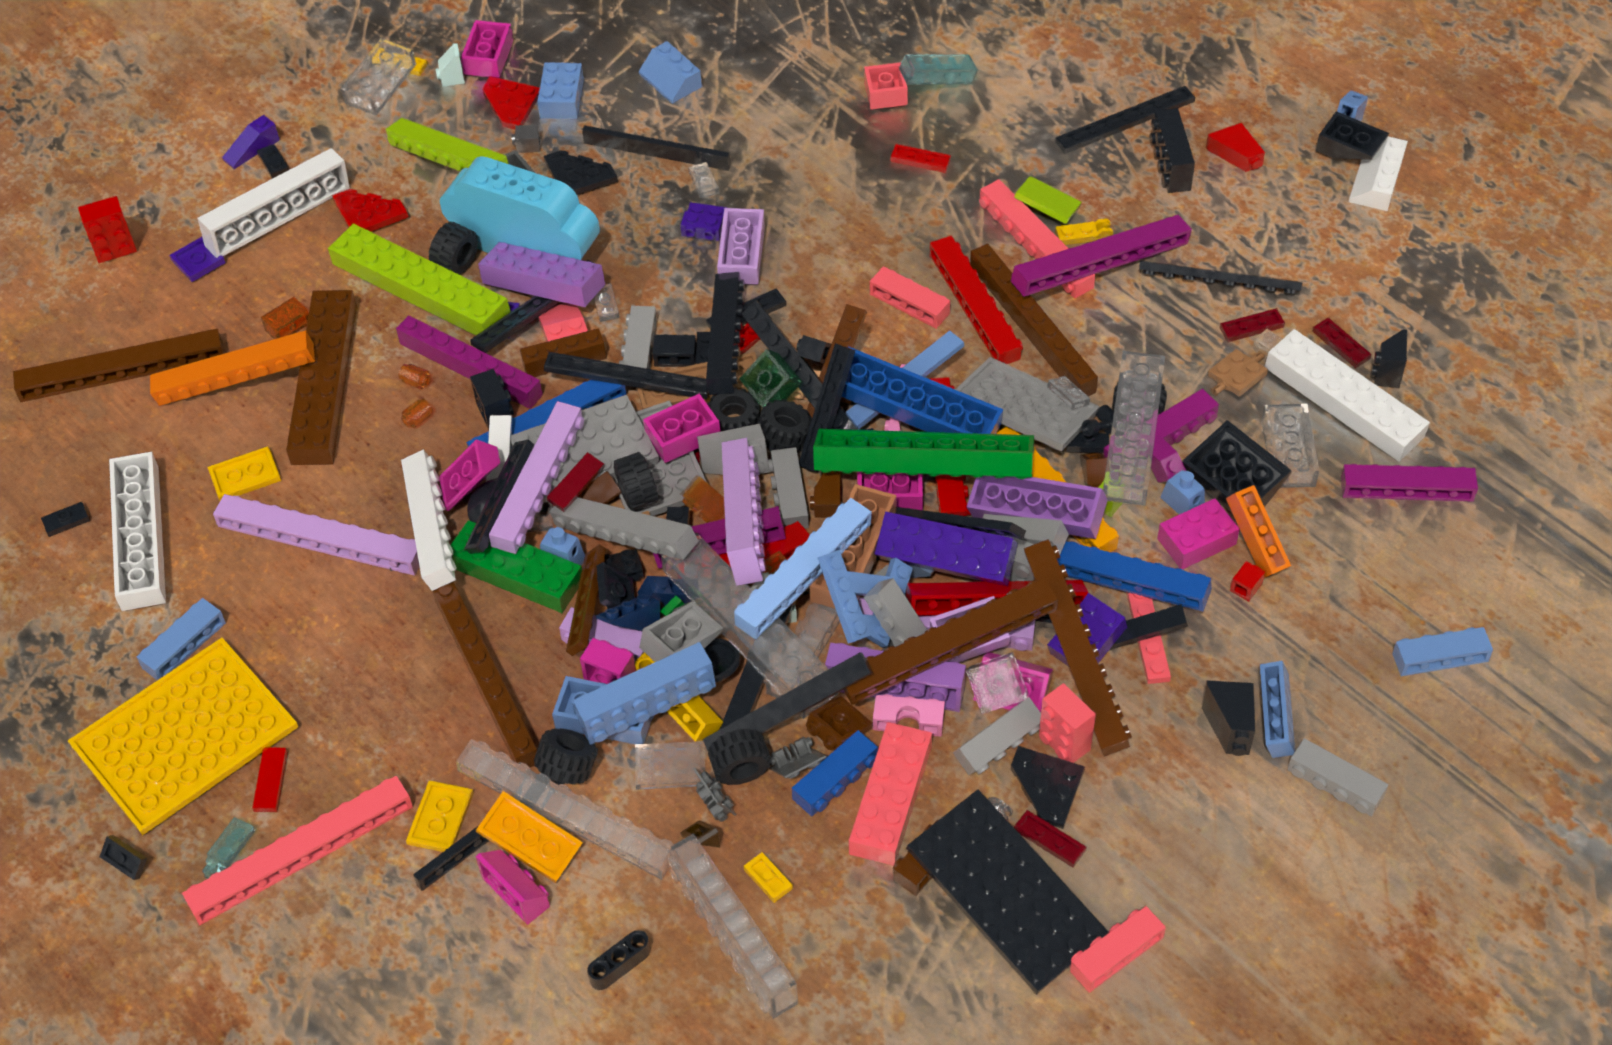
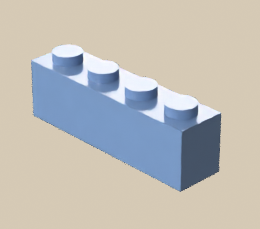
[137,598,226,680]
[1392,627,1493,676]
[1260,661,1295,758]

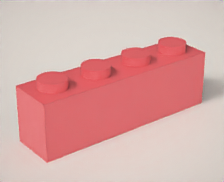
[870,266,950,329]
[1070,906,1166,993]

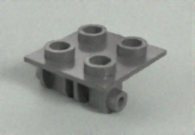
[770,737,826,778]
[693,767,737,822]

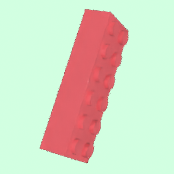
[849,722,932,866]

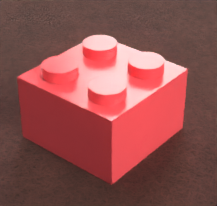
[864,62,908,109]

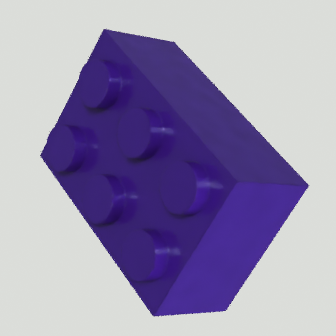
[1047,593,1127,667]

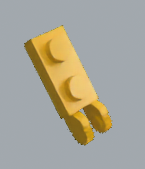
[1055,218,1114,245]

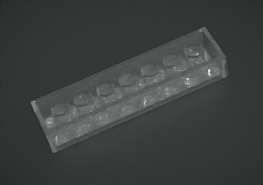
[1103,351,1165,506]
[668,834,798,1019]

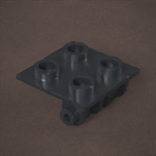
[604,549,644,582]

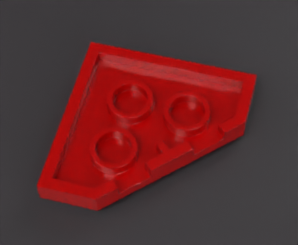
[482,76,540,130]
[332,189,408,232]

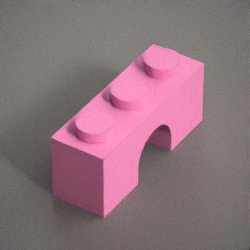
[873,694,945,737]

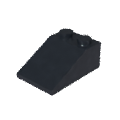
[1315,111,1389,159]

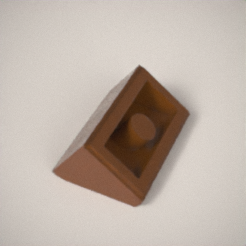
[578,471,621,504]

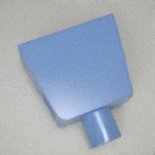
[1337,91,1368,121]
[1160,470,1205,514]
[540,527,585,566]

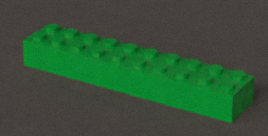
[813,429,1034,479]

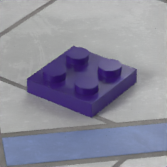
[169,237,225,282]

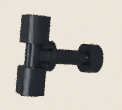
[1081,405,1132,439]

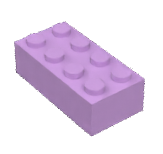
[717,208,765,284]

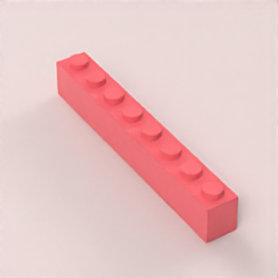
[979,179,1095,299]

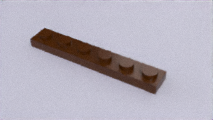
[807,304,867,417]
[566,544,606,656]

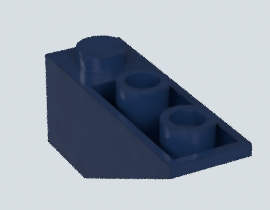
[637,576,712,610]
[596,594,660,631]

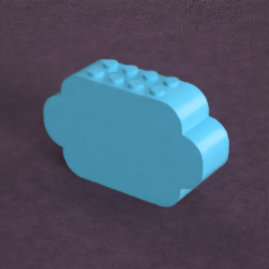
[440,157,600,260]

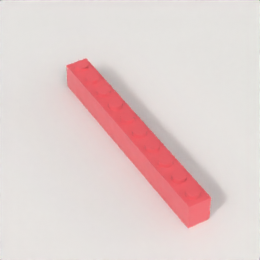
[182,776,413,926]

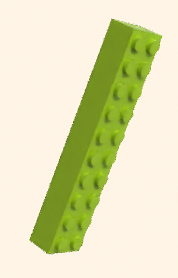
[328,224,510,335]

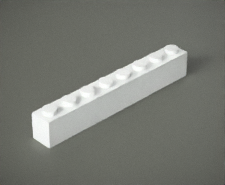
[401,449,456,591]

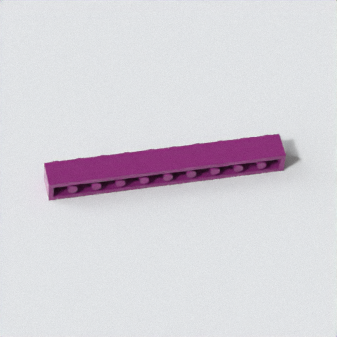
[1011,215,1192,296]

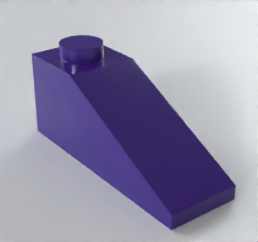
[222,115,280,169]

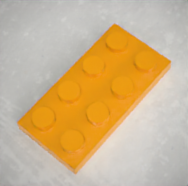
[476,791,583,883]

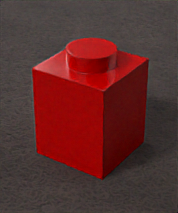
[1230,561,1266,602]

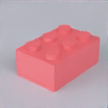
[1039,683,1096,763]

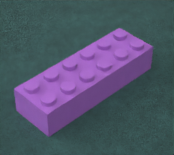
[478,242,605,307]
[967,476,1108,539]
[825,643,966,712]

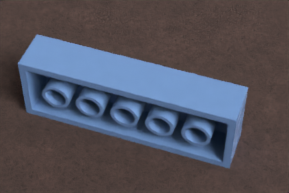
[573,642,716,745]

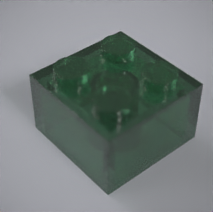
[739,349,802,408]

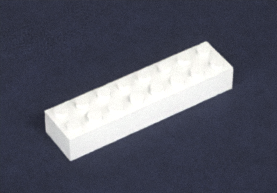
[198,148,350,258]
[1265,329,1430,462]
[109,452,166,611]

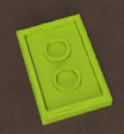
[1014,176,1082,224]

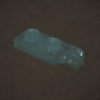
[202,817,255,879]

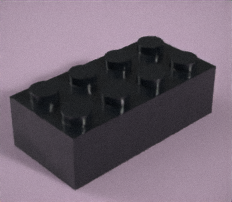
[1149,108,1195,193]

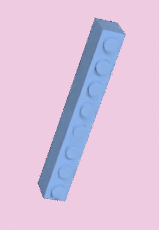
[734,498,872,640]

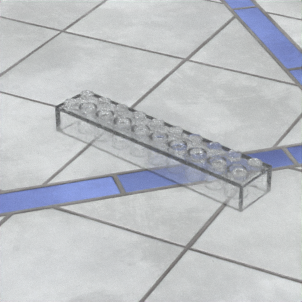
[662,533,839,719]

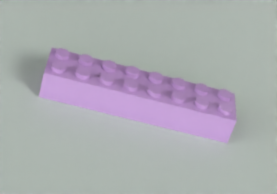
[722,438,766,586]

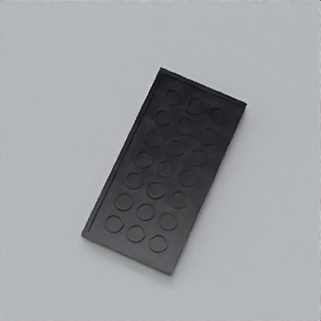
[906,789,1109,995]

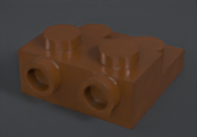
[805,696,873,751]

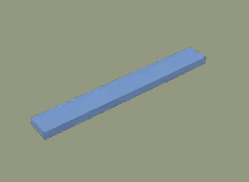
[846,331,964,429]

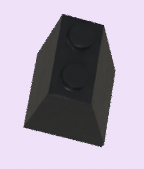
[1202,680,1255,756]

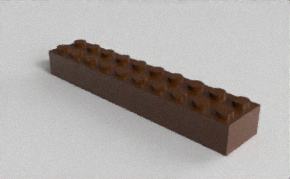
[286,290,357,465]

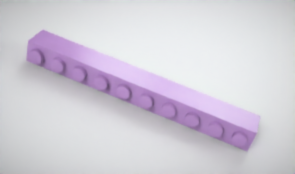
[213,494,419,576]

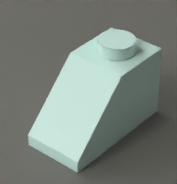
[436,43,465,87]

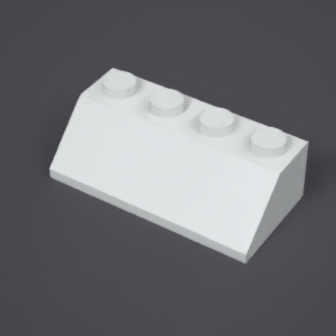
[1349,137,1408,211]

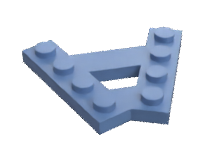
[818,550,913,648]

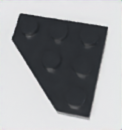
[543,150,618,195]
[1011,746,1085,829]

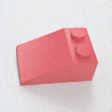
[538,303,588,342]

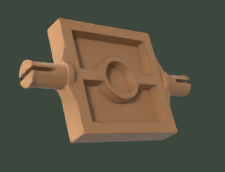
[1208,349,1268,397]

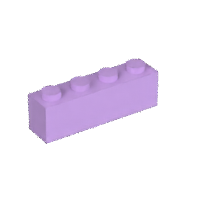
[559,607,644,663]

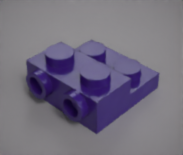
[680,202,728,241]

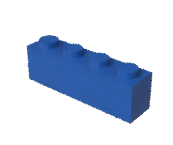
[792,730,878,817]

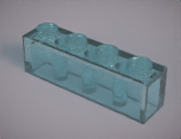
[899,54,978,85]

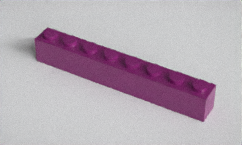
[396,315,543,409]

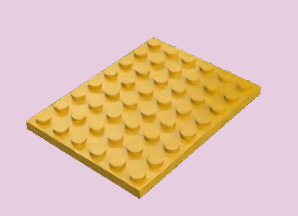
[67,638,299,836]

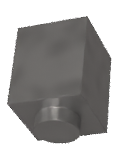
[512,125,540,153]

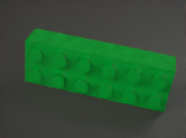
[450,520,582,613]

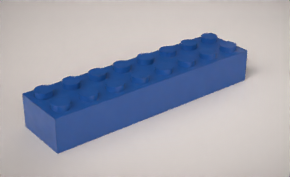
[842,347,1003,434]

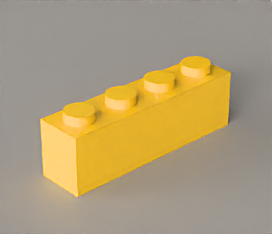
[667,695,723,742]

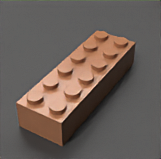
[810,484,896,608]

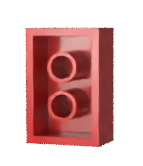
[78,195,137,263]

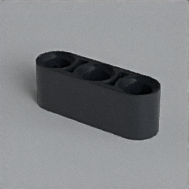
[587,930,650,990]

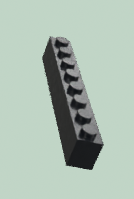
[706,272,745,395]

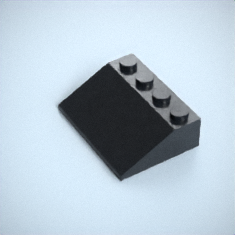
[1182,420,1292,514]

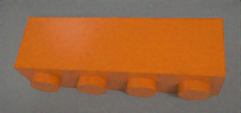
[1226,485,1291,578]

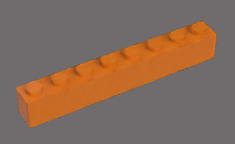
[150,330,315,406]

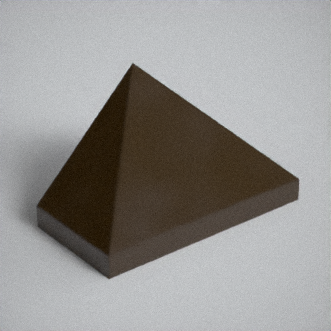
[680,820,720,848]

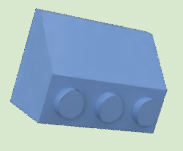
[639,41,702,104]

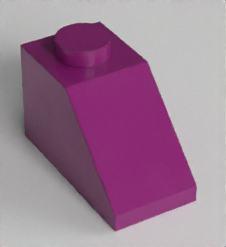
[1140,435,1186,483]

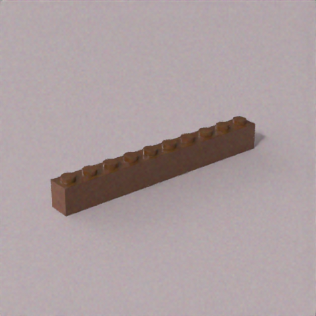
[970,243,1098,399]
[13,328,224,403]
[1023,539,1132,757]
[844,578,1058,705]
[433,582,537,772]

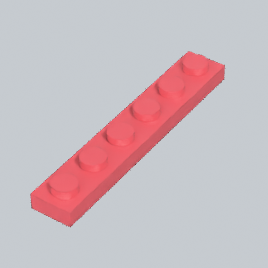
[1126,592,1171,684]

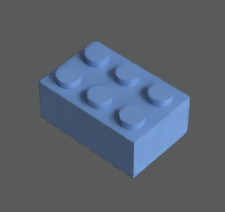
[537,62,584,119]

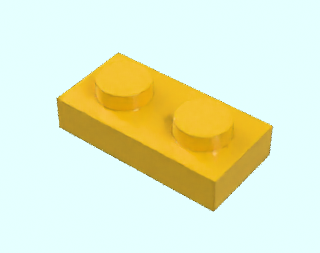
[743,852,793,903]

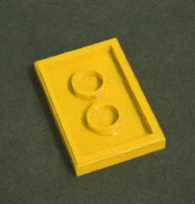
[207,446,281,501]
[406,780,474,852]

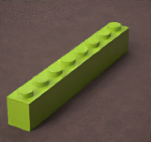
[385,118,509,171]

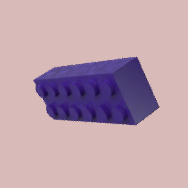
[875,512,1018,586]

